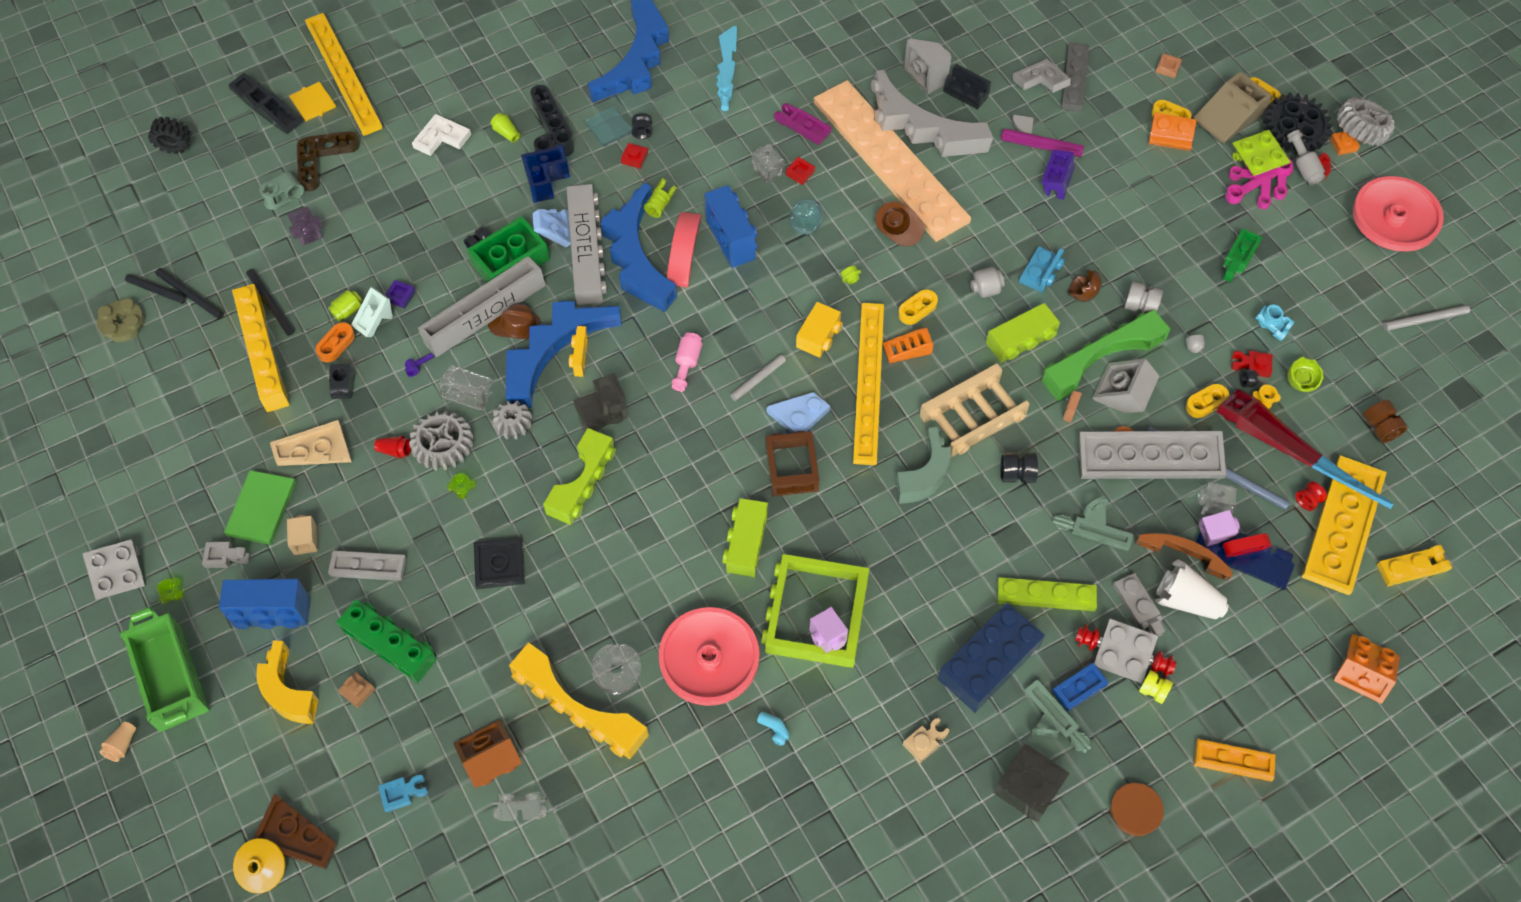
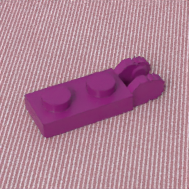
[773,103,831,145]

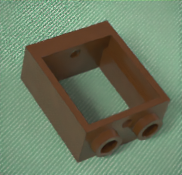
[766,431,819,497]

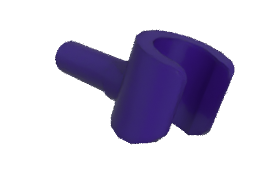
[405,353,434,377]

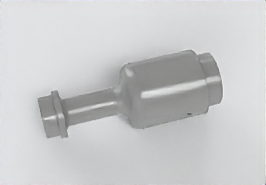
[1287,130,1325,185]

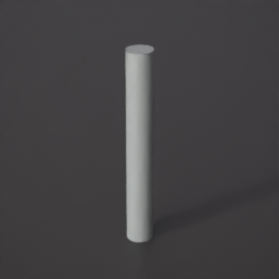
[730,354,786,401]

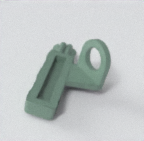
[1053,496,1134,551]
[1025,680,1091,753]

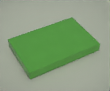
[224,470,296,545]

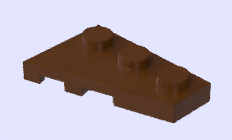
[253,793,337,870]

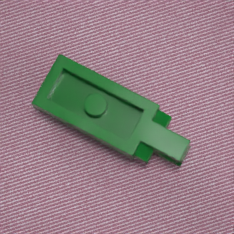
[1223,228,1263,283]

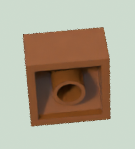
[453,719,522,788]

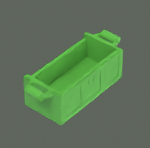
[120,606,210,732]

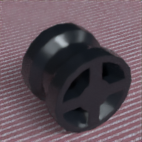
[632,113,652,139]

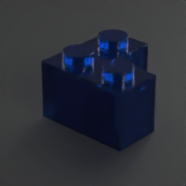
[521,145,570,203]

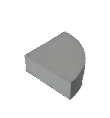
[1012,115,1034,134]

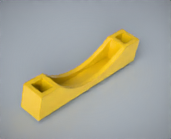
[232,284,290,412]
[509,642,649,759]

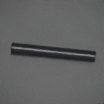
[125,274,186,304]

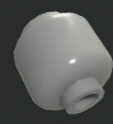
[970,267,1005,298]

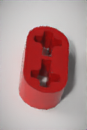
[1223,533,1272,557]

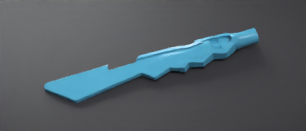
[716,26,737,111]

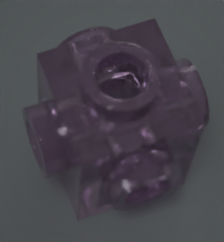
[287,206,323,246]

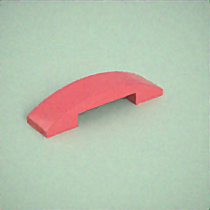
[667,212,702,287]

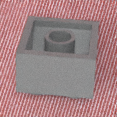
[904,39,952,94]
[1093,358,1159,413]

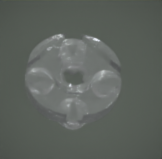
[592,644,642,696]

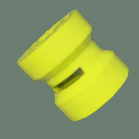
[1139,670,1174,704]

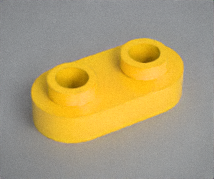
[898,290,938,325]
[1186,384,1229,418]

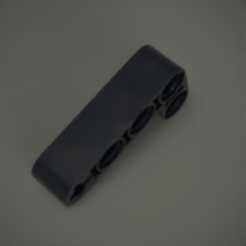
[530,85,574,164]

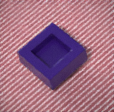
[385,280,416,309]

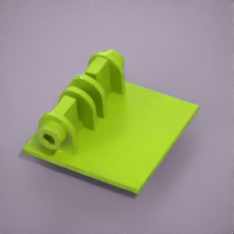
[1232,130,1290,176]

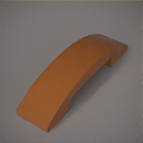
[1135,533,1233,581]

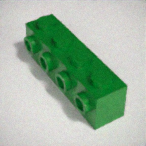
[336,599,437,684]

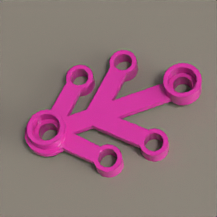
[1225,158,1293,209]

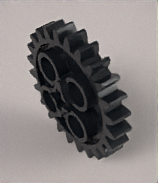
[1262,92,1333,155]

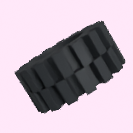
[148,117,191,154]

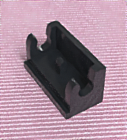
[943,64,991,110]

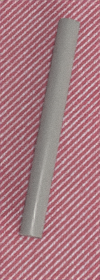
[1383,305,1470,331]

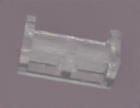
[439,365,492,411]

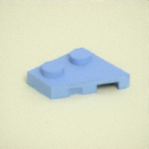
[533,209,571,248]
[766,392,830,433]

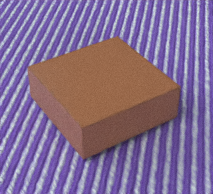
[1156,53,1182,78]
[1063,391,1082,423]

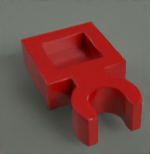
[1231,351,1273,378]

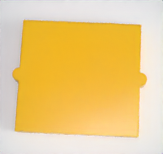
[289,82,336,122]

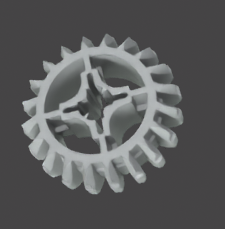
[1337,97,1395,146]
[409,410,473,471]

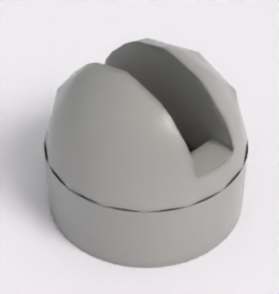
[1185,335,1205,353]

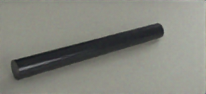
[155,268,224,319]
[246,269,294,336]

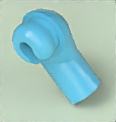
[757,711,789,746]

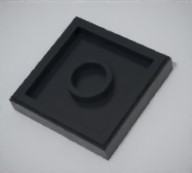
[473,537,525,590]

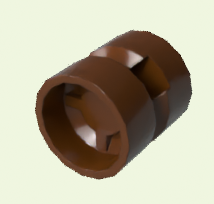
[1363,400,1408,443]

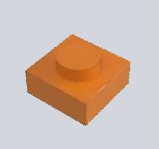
[1330,132,1360,155]

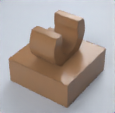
[338,672,376,708]

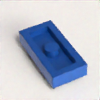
[1052,663,1109,712]

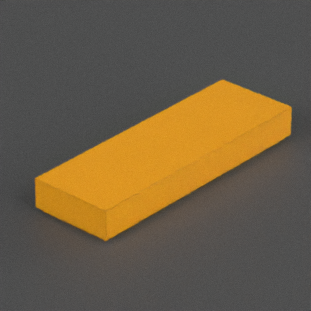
[1194,739,1276,782]

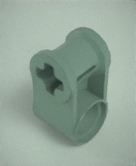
[259,172,304,210]

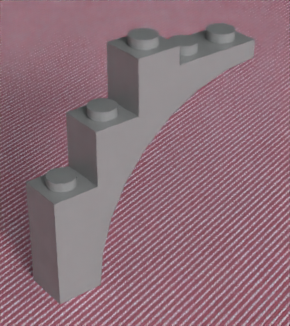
[871,70,993,157]

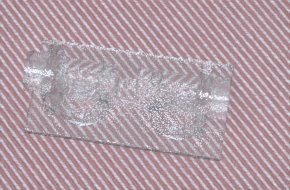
[492,792,548,821]

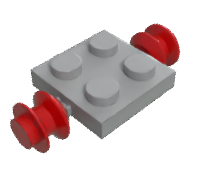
[1075,619,1177,683]

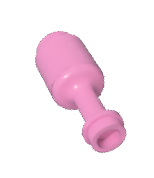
[672,333,703,392]

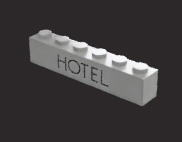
[566,184,607,305]
[418,256,546,358]

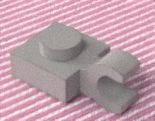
[202,542,250,568]

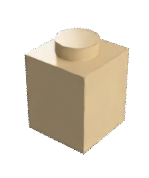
[287,515,318,555]

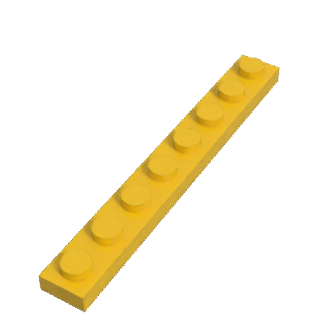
[305,13,383,136]
[853,303,884,465]

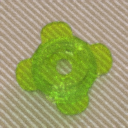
[447,473,476,499]
[156,578,183,604]

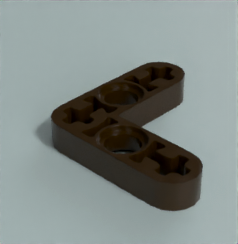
[297,131,360,191]

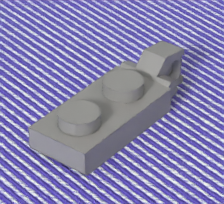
[1113,573,1165,638]

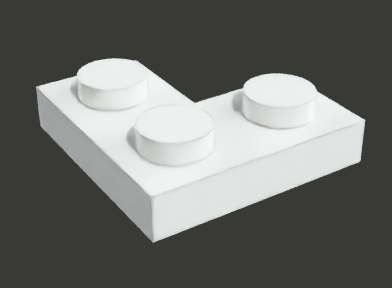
[412,114,471,156]

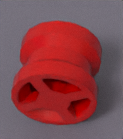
[1295,481,1327,511]

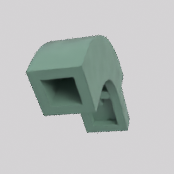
[896,427,951,504]

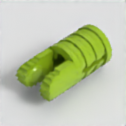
[644,178,677,218]

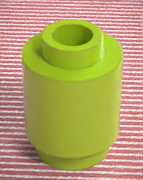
[328,290,363,322]

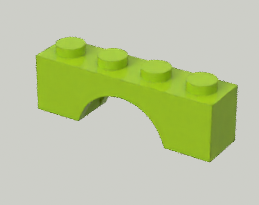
[543,428,616,525]

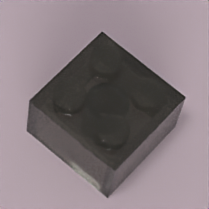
[993,743,1069,823]

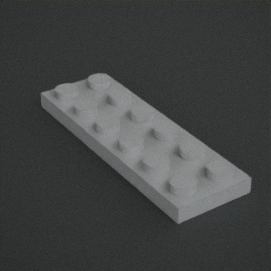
[1079,431,1226,479]

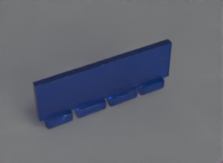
[1196,531,1295,590]

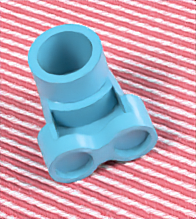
[1255,304,1295,341]

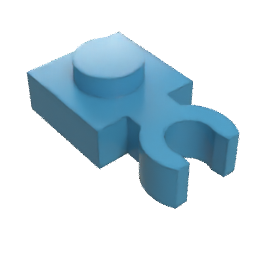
[378,775,428,813]

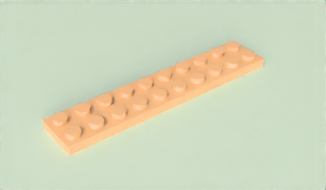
[814,80,971,242]

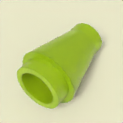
[490,113,521,143]

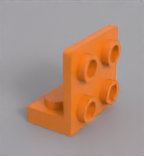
[1334,634,1400,704]

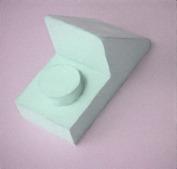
[351,287,393,337]

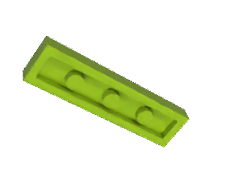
[997,577,1097,611]

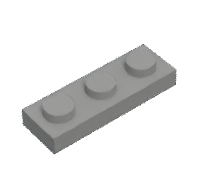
[328,551,407,581]

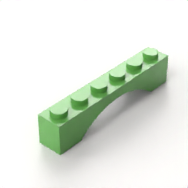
[1042,310,1170,401]

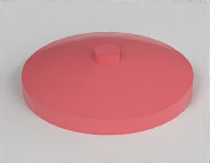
[1353,176,1444,251]
[659,607,759,706]

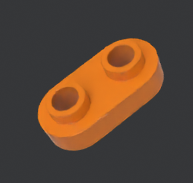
[315,323,355,362]

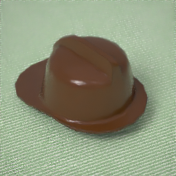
[875,201,924,246]
[488,304,541,339]

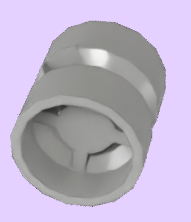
[1124,281,1163,314]

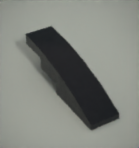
[228,73,303,134]

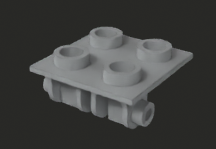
[82,539,145,600]

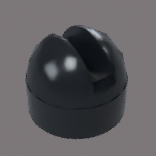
[1240,369,1259,388]

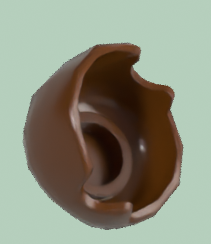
[1068,270,1102,302]

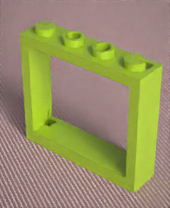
[761,554,869,668]

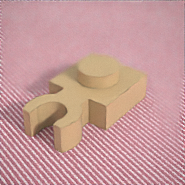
[903,718,949,763]

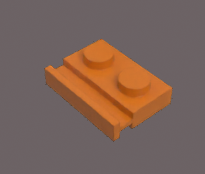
[1148,113,1197,151]

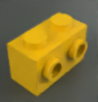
[796,302,843,358]

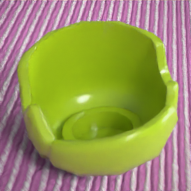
[1287,356,1323,392]

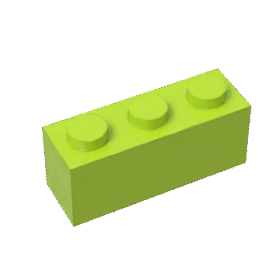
[986,303,1060,363]
[722,498,768,577]

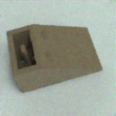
[1193,71,1272,144]

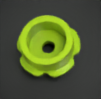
[840,265,861,285]

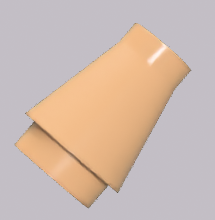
[100,721,137,762]

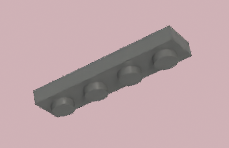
[1061,42,1089,112]

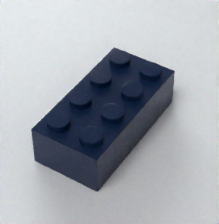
[938,603,1045,713]

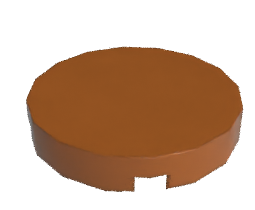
[1110,783,1164,837]

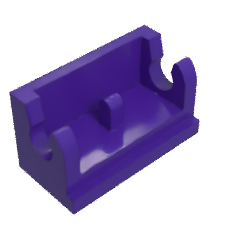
[1042,150,1075,200]

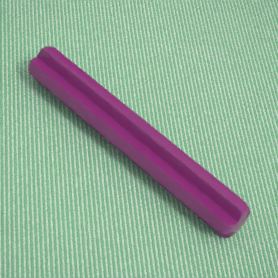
[1001,128,1084,157]

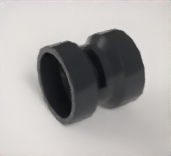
[463,226,491,249]

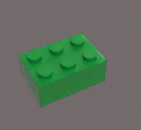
[467,216,550,283]

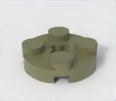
[97,298,145,342]

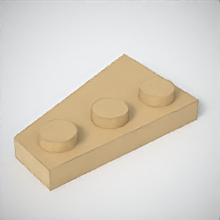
[270,420,352,466]

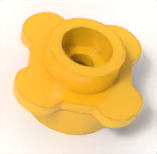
[1252,384,1281,409]

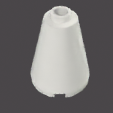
[1155,559,1229,619]

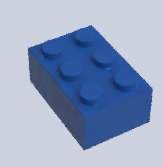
[704,185,758,268]
[219,579,311,629]

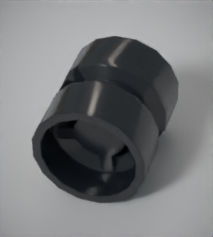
[1000,452,1038,483]

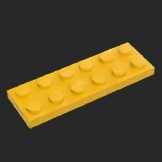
[1302,455,1387,595]

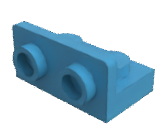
[1019,246,1065,293]

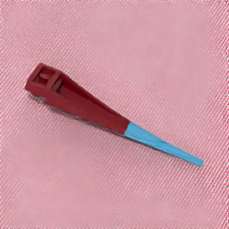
[1217,389,1393,509]

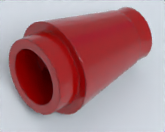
[374,436,411,459]

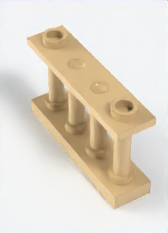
[920,364,1029,457]

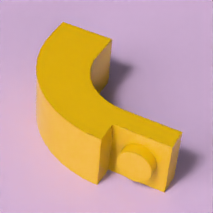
[257,640,319,724]

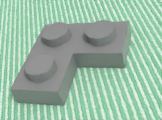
[1013,59,1070,93]

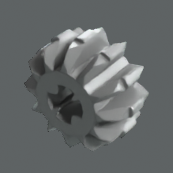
[492,400,532,440]

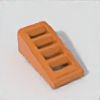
[882,328,933,364]

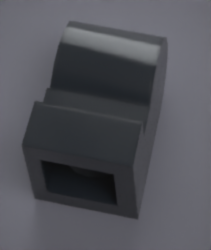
[329,364,356,399]

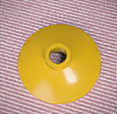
[233,838,285,893]

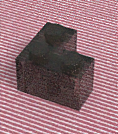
[573,373,628,433]

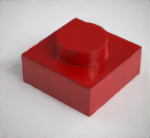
[621,143,648,169]
[786,157,815,185]

